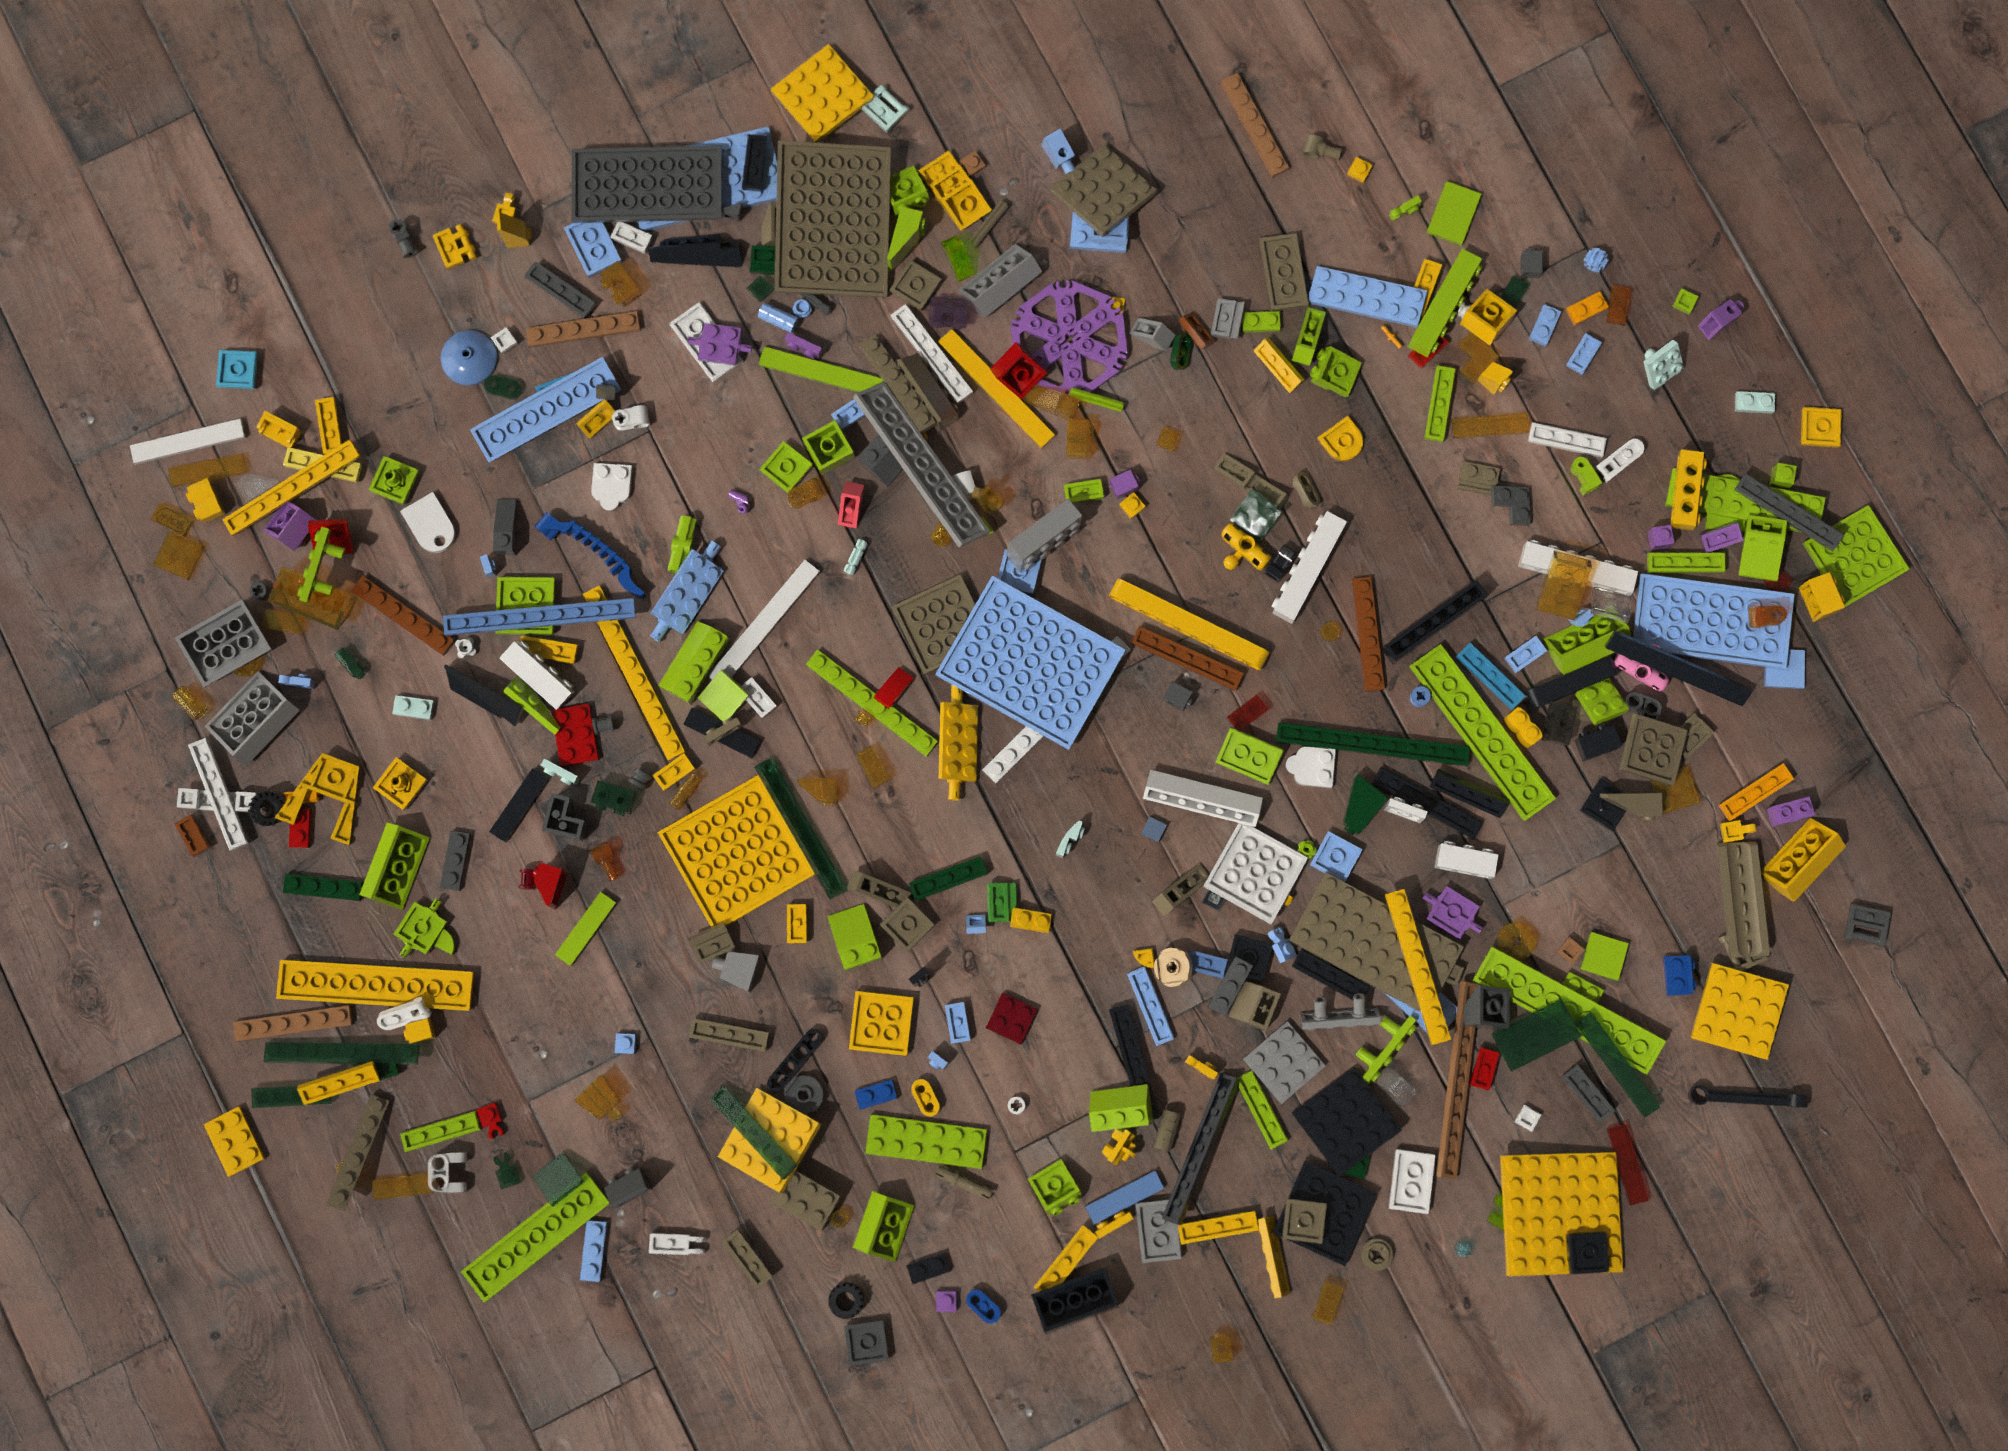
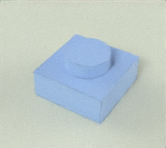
[480,554,497,578]
[1568,607,1594,627]
[966,914,986,934]
[615,1033,636,1054]
[928,1051,948,1070]

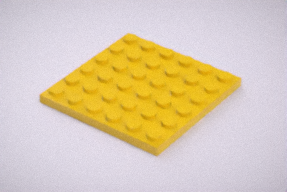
[658,775,815,927]
[1500,1152,1623,1276]

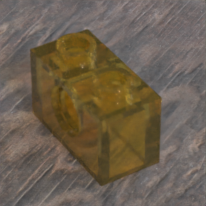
[599,261,642,308]

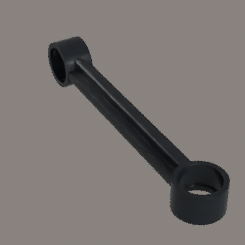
[1688,1085,1808,1108]

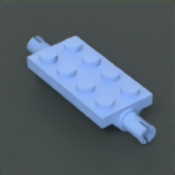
[650,541,723,643]

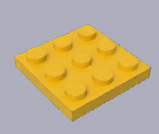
[849,991,914,1056]

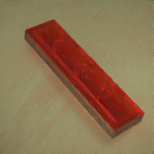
[1606,1124,1649,1206]

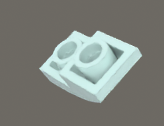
[1056,821,1085,858]

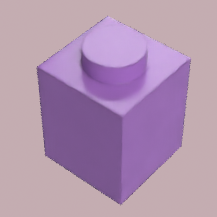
[1109,470,1140,500]
[1647,525,1674,551]

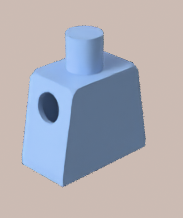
[1041,129,1075,174]

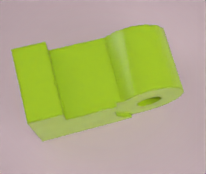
[1570,457,1602,496]

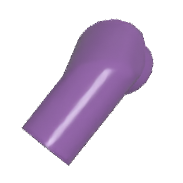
[728,489,750,514]

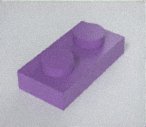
[784,332,823,359]
[1700,521,1743,553]

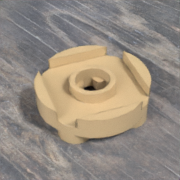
[1154,948,1193,987]

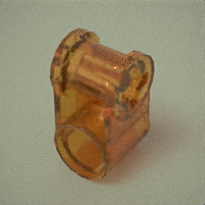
[1748,606,1787,628]

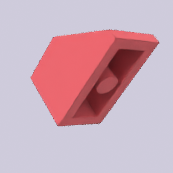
[838,481,865,528]

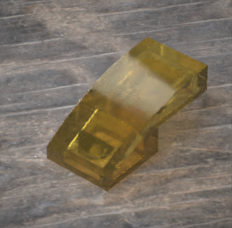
[262,609,305,635]

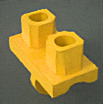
[1102,1129,1137,1166]

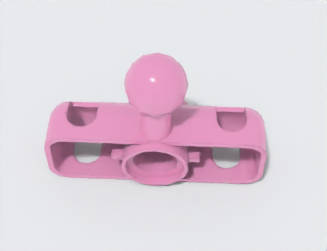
[1614,644,1669,692]

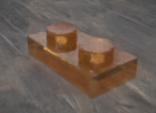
[1605,285,1631,326]

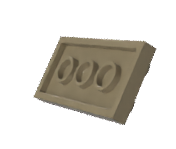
[1259,233,1308,312]

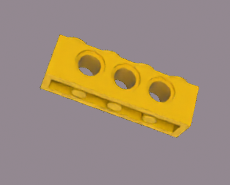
[1670,449,1707,530]

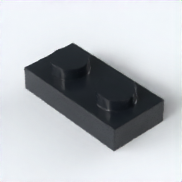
[909,967,930,987]
[906,1253,950,1285]

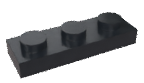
[741,134,767,192]

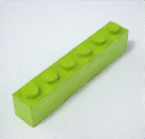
[1408,248,1482,357]

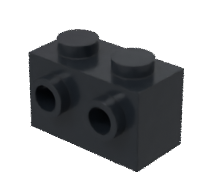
[1574,724,1622,762]

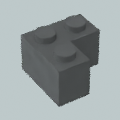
[542,793,587,842]

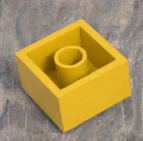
[1460,289,1517,345]
[1798,572,1845,623]

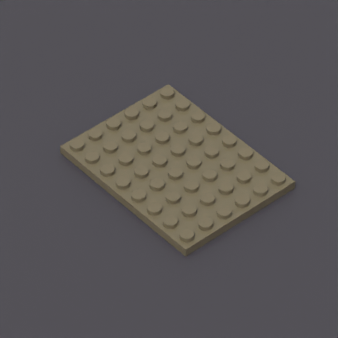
[774,141,891,298]

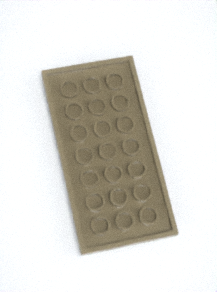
[1289,872,1463,1013]

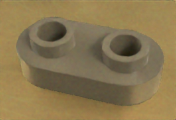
[1292,472,1320,509]

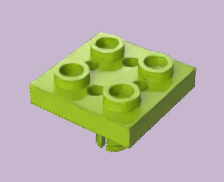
[368,456,420,505]

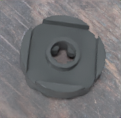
[785,1076,824,1115]

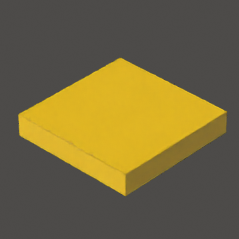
[1801,407,1841,448]

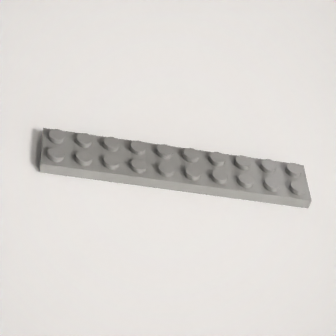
[853,382,990,548]

